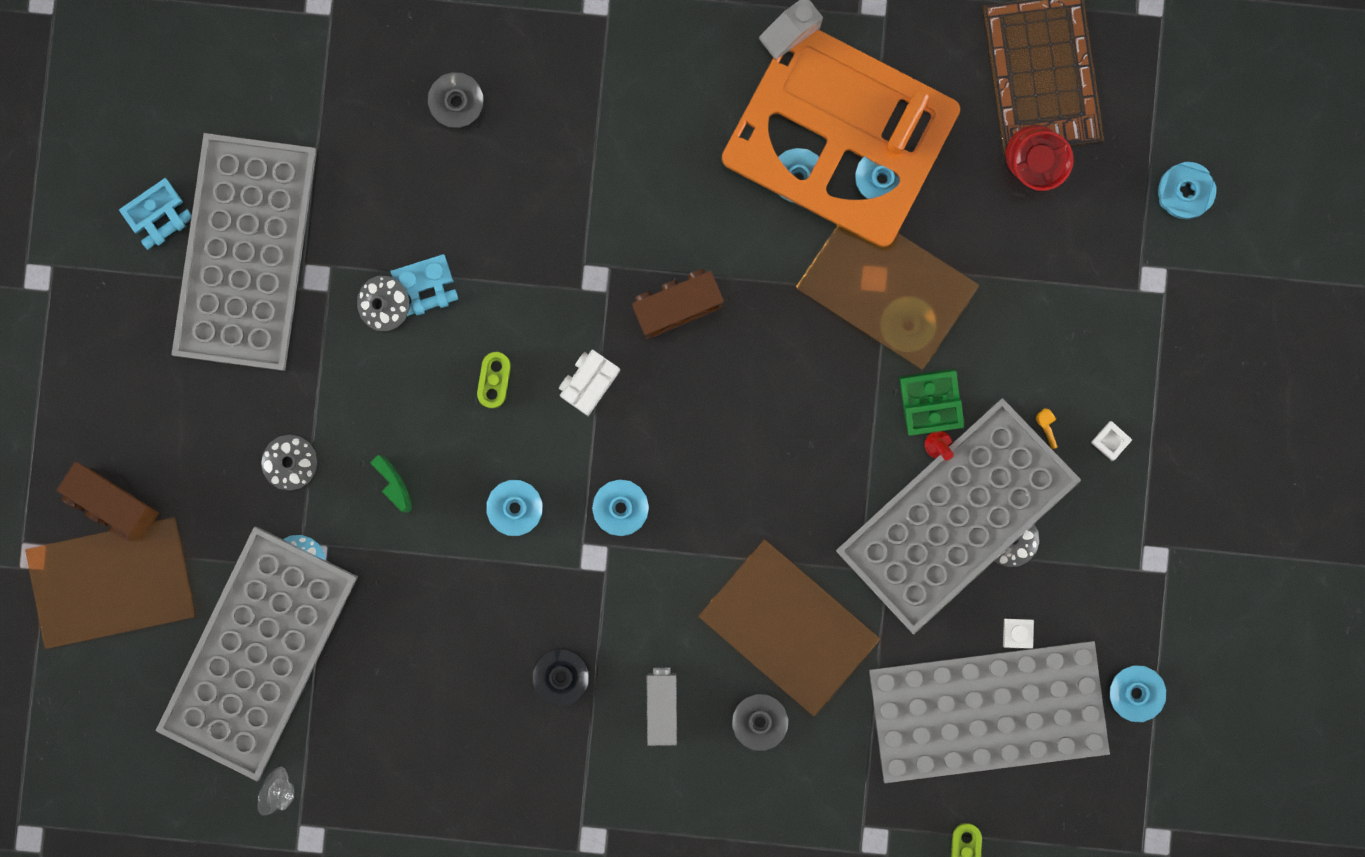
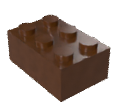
[632,269,724,340]
[56,461,159,542]

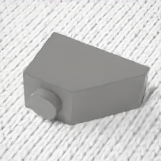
[759,0,823,60]

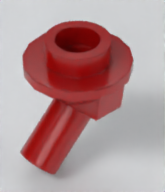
[925,431,954,460]

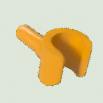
[1035,408,1057,449]

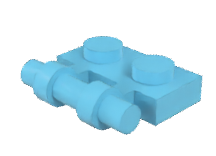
[119,178,192,250]
[391,254,459,316]

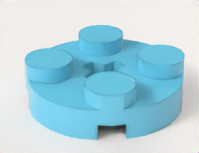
[1158,162,1216,219]

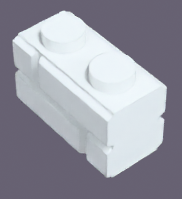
[559,350,621,416]

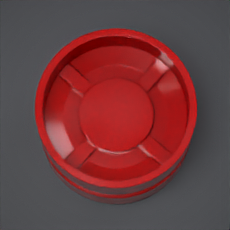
[1006,125,1073,191]

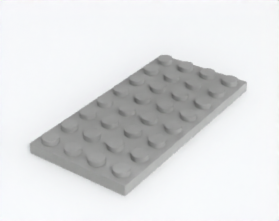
[172,133,317,371]
[836,398,1081,635]
[156,526,358,781]
[869,641,1110,783]

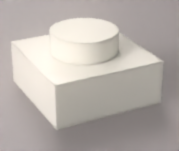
[1091,421,1132,461]
[1003,619,1034,648]

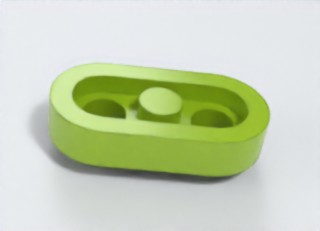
[477,352,511,408]
[951,823,982,857]

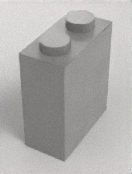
[647,667,677,745]

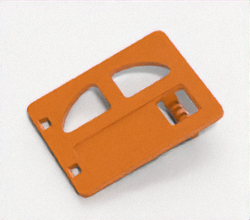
[722,30,960,247]

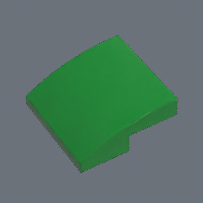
[899,368,964,436]
[370,455,412,513]

